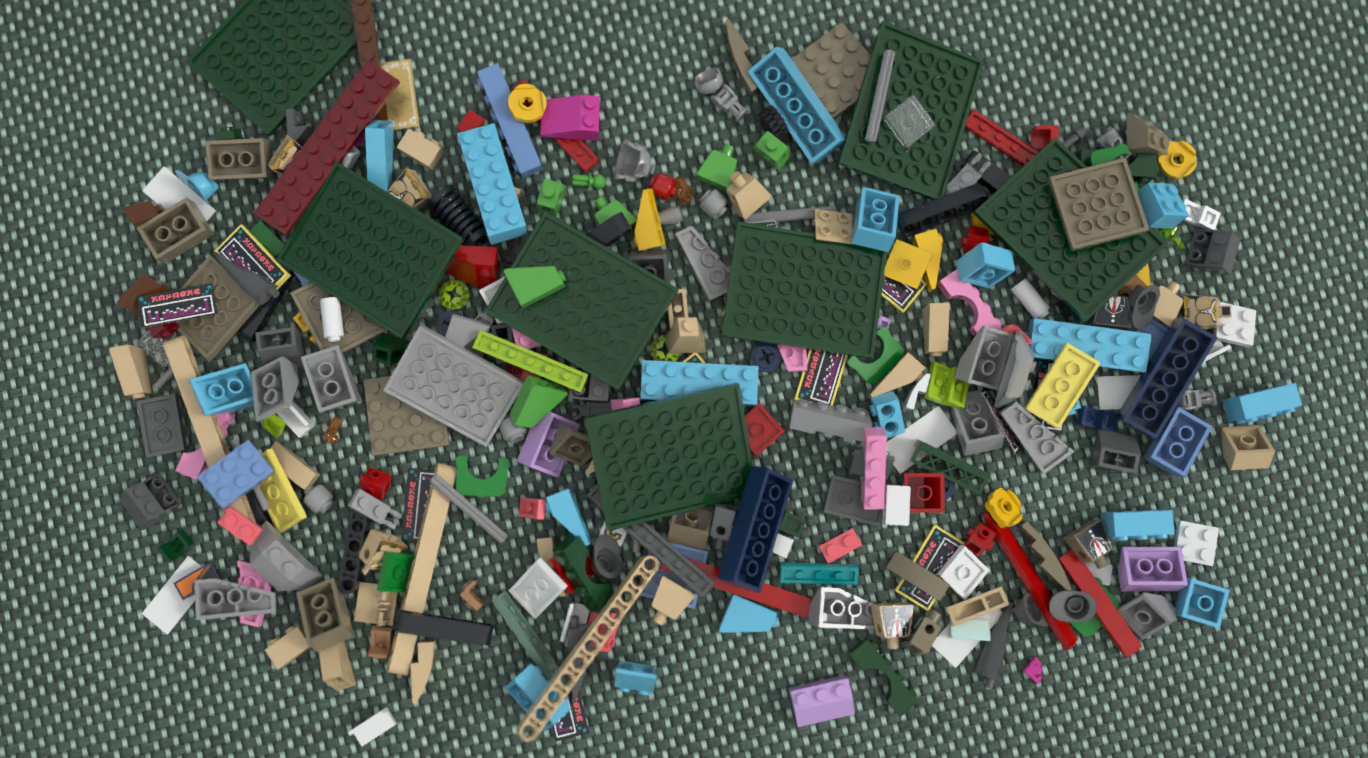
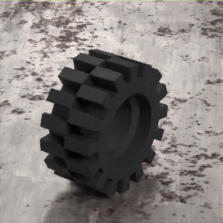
[757,105,789,140]

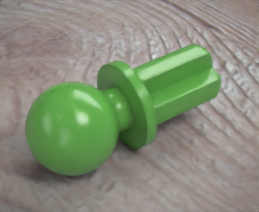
[571,173,606,189]

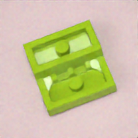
[924,362,969,409]

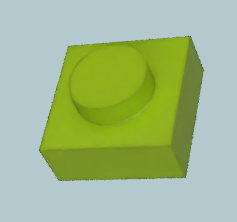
[262,414,286,438]

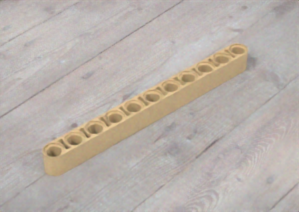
[164,335,256,540]
[387,463,457,676]
[517,555,659,741]

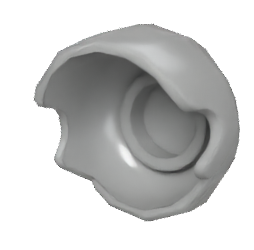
[695,68,723,94]

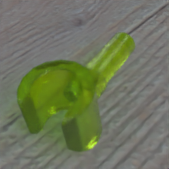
[1164,226,1186,250]

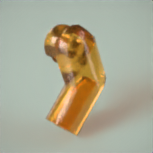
[675,175,693,204]
[324,416,343,444]

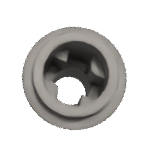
[658,206,683,225]

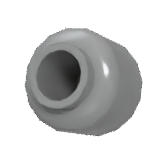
[699,189,727,218]
[499,414,527,443]
[303,485,333,513]

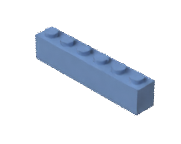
[476,63,543,178]

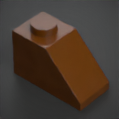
[123,200,165,227]

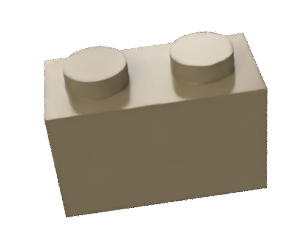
[1127,113,1169,156]
[667,506,714,550]

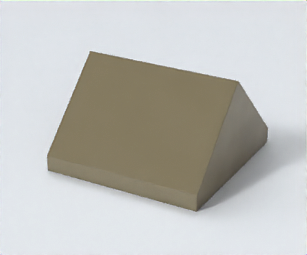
[549,425,592,466]

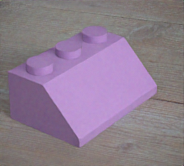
[517,412,580,478]
[1118,547,1188,591]
[789,675,855,727]

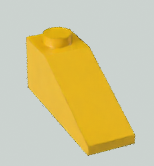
[634,189,665,251]
[911,229,943,292]

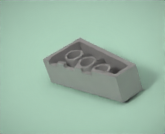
[789,399,872,445]

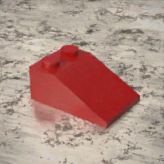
[445,245,501,288]

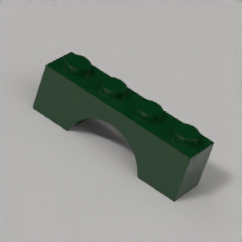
[1076,149,1157,184]
[372,332,411,365]
[552,535,614,613]
[847,638,919,717]

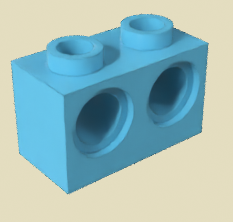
[870,391,905,438]

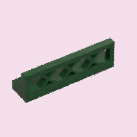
[910,439,991,495]

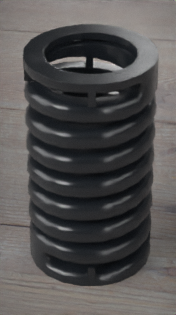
[426,185,489,246]

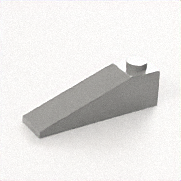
[195,578,277,620]
[808,587,875,630]

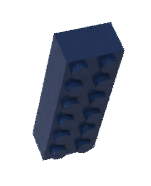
[1116,318,1218,439]
[717,466,794,593]

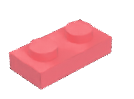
[519,497,546,520]
[218,506,264,546]
[818,528,862,564]

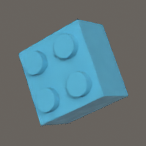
[1137,182,1189,229]
[956,243,1015,288]
[1174,578,1230,628]

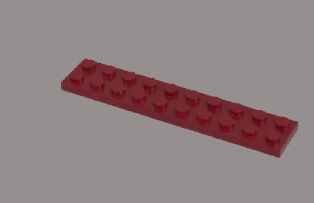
[254,59,400,236]

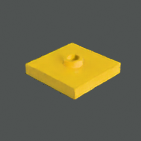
[884,239,933,289]

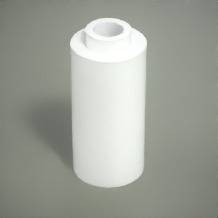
[1010,278,1050,319]
[320,297,344,342]

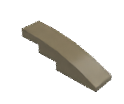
[725,18,758,97]
[1017,521,1072,591]

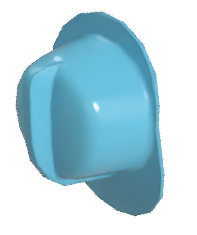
[175,170,218,205]

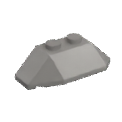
[993,331,1037,408]
[250,521,323,591]

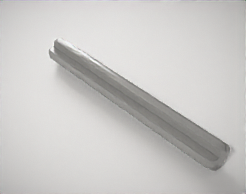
[865,50,895,143]
[743,206,837,223]
[430,474,508,543]

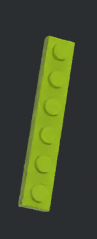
[472,330,589,393]

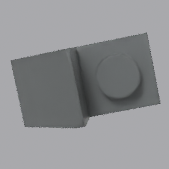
[286,109,315,147]

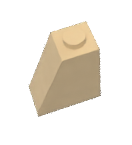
[922,303,949,357]
[666,318,706,353]
[109,344,152,400]
[319,641,356,691]

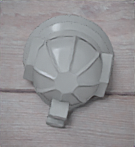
[614,138,655,182]

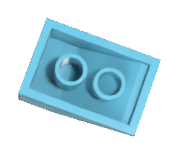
[189,363,254,416]
[545,489,592,546]
[614,660,657,695]

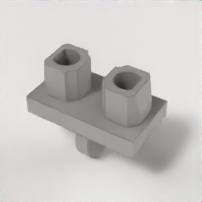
[1097,127,1131,161]

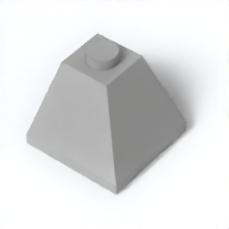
[445,314,491,358]
[1117,592,1177,640]

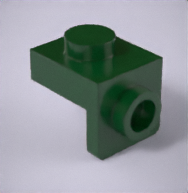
[214,126,243,140]
[779,511,807,538]
[157,529,195,563]

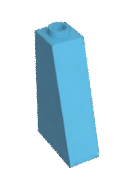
[365,120,394,192]

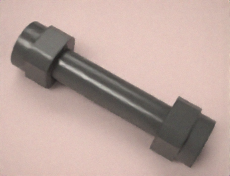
[1062,126,1088,148]

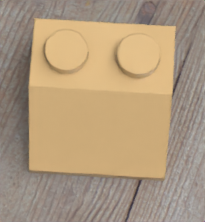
[1221,425,1275,470]

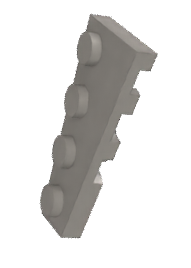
[674,226,730,302]
[998,401,1075,474]

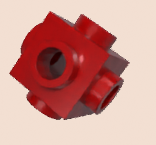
[961,225,990,254]
[359,467,392,501]
[964,522,996,558]

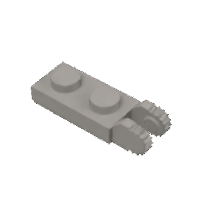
[945,153,991,195]
[348,489,402,530]

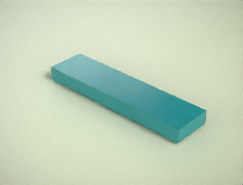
[779,562,859,585]

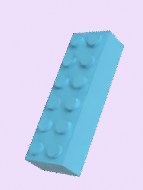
[747,47,845,164]
[457,123,528,245]
[1027,318,1152,373]
[640,360,758,407]

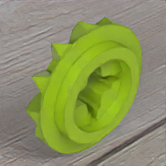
[438,280,469,310]
[650,334,680,362]

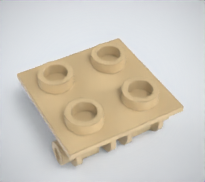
[812,209,853,244]
[354,582,398,626]

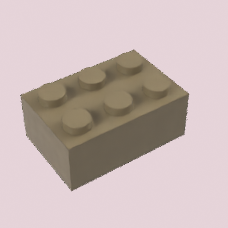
[205,138,273,181]
[137,197,214,264]
[296,577,354,652]

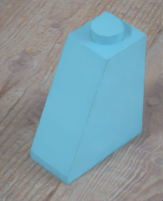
[718,594,779,633]

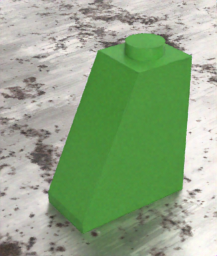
[503,266,566,308]
[509,375,567,428]

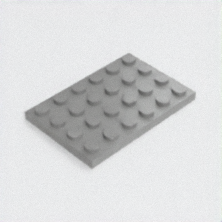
[383,324,524,447]

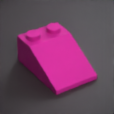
[540,95,600,141]

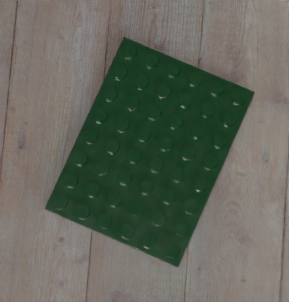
[186,0,357,137]
[837,21,985,200]
[973,137,1168,322]
[276,161,465,339]
[485,211,679,390]
[721,221,887,359]
[584,383,753,531]

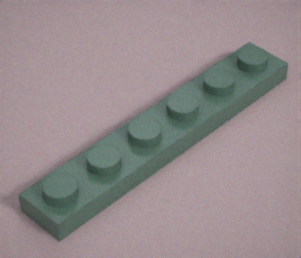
[491,590,569,684]

